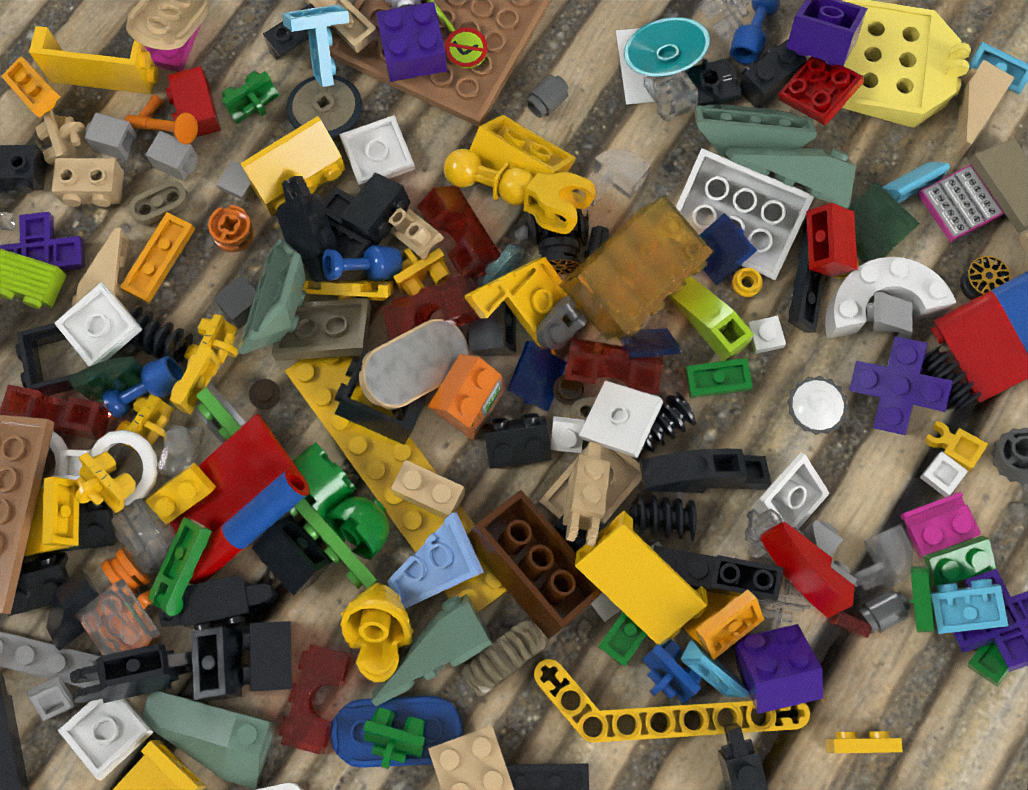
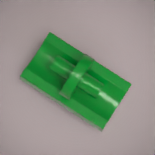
[221,71,280,124]
[363,707,425,769]

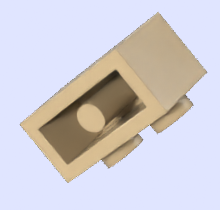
[52,158,124,207]

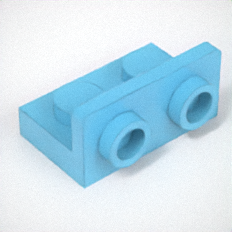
[931,579,1008,634]

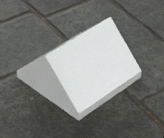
[751,452,830,531]

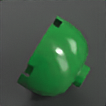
[325,496,390,560]

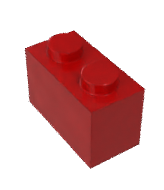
[165,66,221,137]
[806,202,858,277]

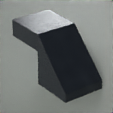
[46,569,99,650]

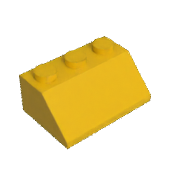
[470,115,576,177]
[240,116,346,216]

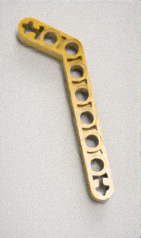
[534,659,810,743]

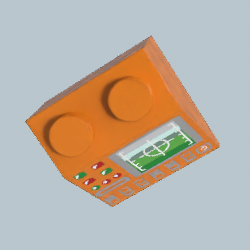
[428,354,506,441]

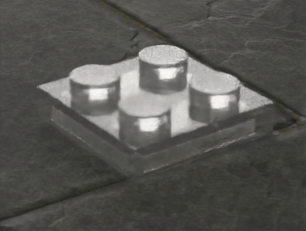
[75,579,160,655]

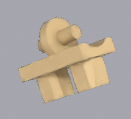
[35,110,86,166]
[389,208,444,260]

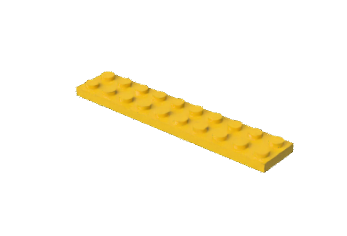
[285,356,508,613]

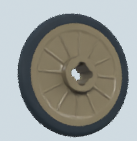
[286,75,362,139]

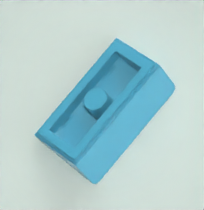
[969,42,1028,94]
[881,162,950,206]
[681,640,749,698]

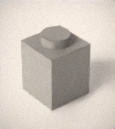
[85,112,137,161]
[145,131,198,181]

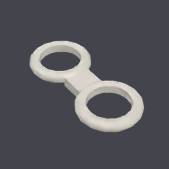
[40,430,159,506]

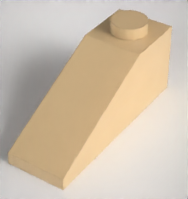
[957,60,1015,157]
[72,228,130,307]

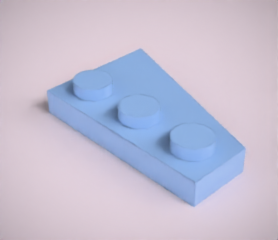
[387,512,484,609]

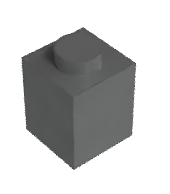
[213,275,258,329]

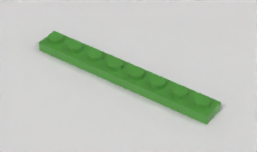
[196,387,377,589]

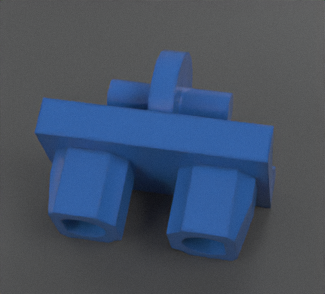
[642,639,702,703]

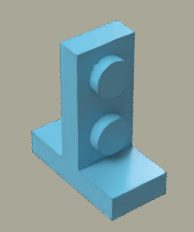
[282,4,349,87]

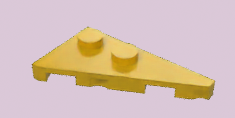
[302,280,394,301]

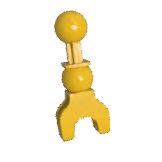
[443,149,596,234]

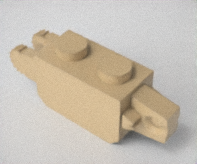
[563,441,611,547]

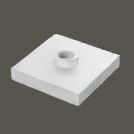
[339,115,415,189]
[54,282,143,371]
[579,381,663,458]
[58,698,153,781]

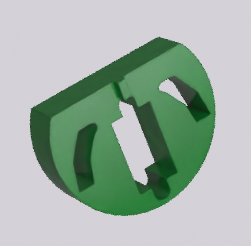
[910,565,935,633]

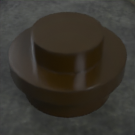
[553,374,584,405]
[249,379,281,410]

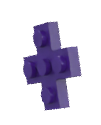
[0,212,85,300]
[849,336,953,435]
[952,569,1028,672]

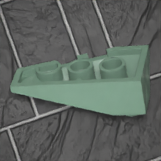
[725,147,856,208]
[372,594,492,707]
[142,691,277,789]

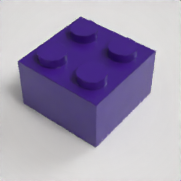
[786,0,868,66]
[376,2,447,82]
[735,624,823,714]

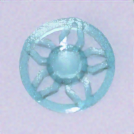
[479,243,524,287]

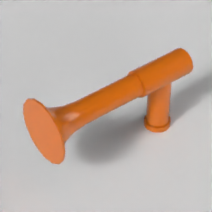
[125,95,198,145]

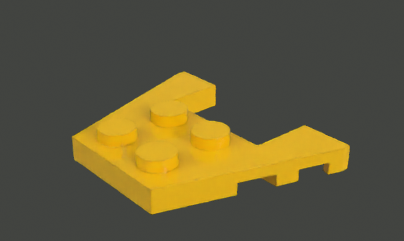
[464,257,579,387]

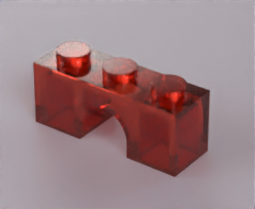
[417,186,503,279]
[382,275,481,340]
[564,338,663,395]
[0,384,111,440]
[279,644,352,755]

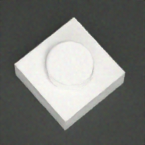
[747,316,786,354]
[550,416,585,453]
[920,451,968,497]

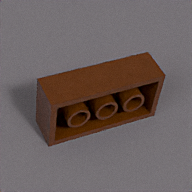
[467,490,603,640]

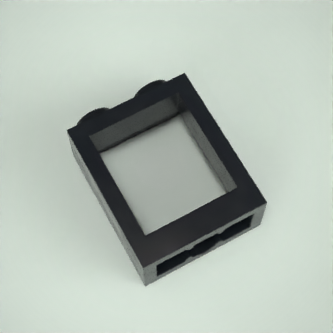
[15,323,112,398]
[334,350,428,445]

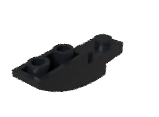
[639,448,771,493]
[653,545,784,601]

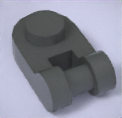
[536,295,588,350]

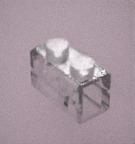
[111,498,176,574]

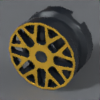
[538,237,581,275]
[960,256,1011,300]

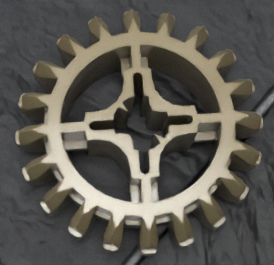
[461,621,546,696]

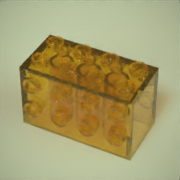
[559,195,713,340]

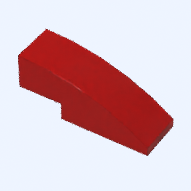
[760,521,855,618]

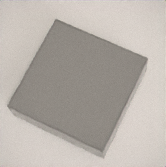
[217,161,252,201]
[27,676,75,722]

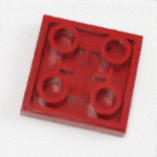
[778,56,864,126]

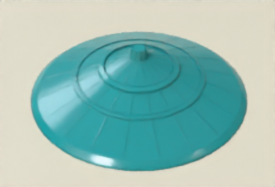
[624,17,710,77]

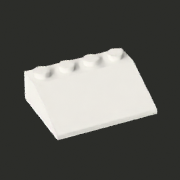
[665,148,814,280]

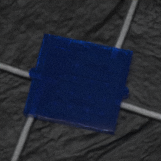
[684,213,758,286]
[618,328,681,358]
[507,341,567,412]

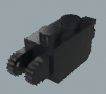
[276,176,339,282]
[158,575,278,631]
[70,644,193,703]
[718,722,768,790]

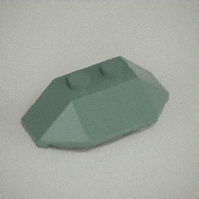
[694,104,817,157]
[237,239,306,354]

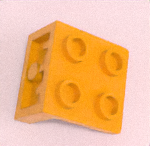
[682,589,765,660]

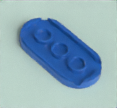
[330,696,463,768]

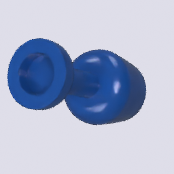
[730,0,780,65]
[322,245,402,282]
[103,356,183,418]

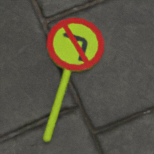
[426,0,488,69]

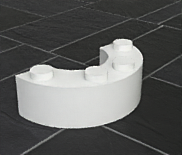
[825,257,956,339]

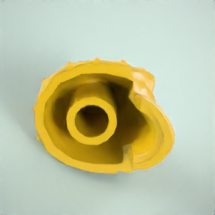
[340,582,414,683]

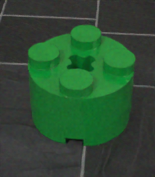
[293,442,357,519]

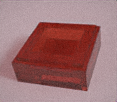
[830,612,872,638]

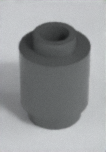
[525,75,569,118]
[858,589,910,634]

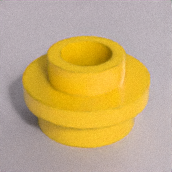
[732,268,763,298]

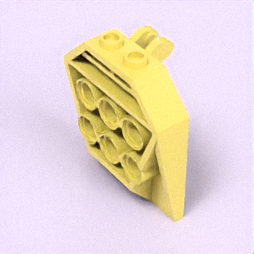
[842,0,971,128]

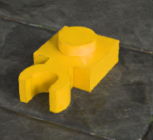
[925,421,988,473]

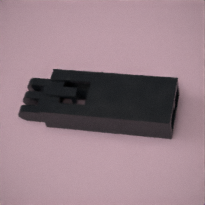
[0,674,29,790]

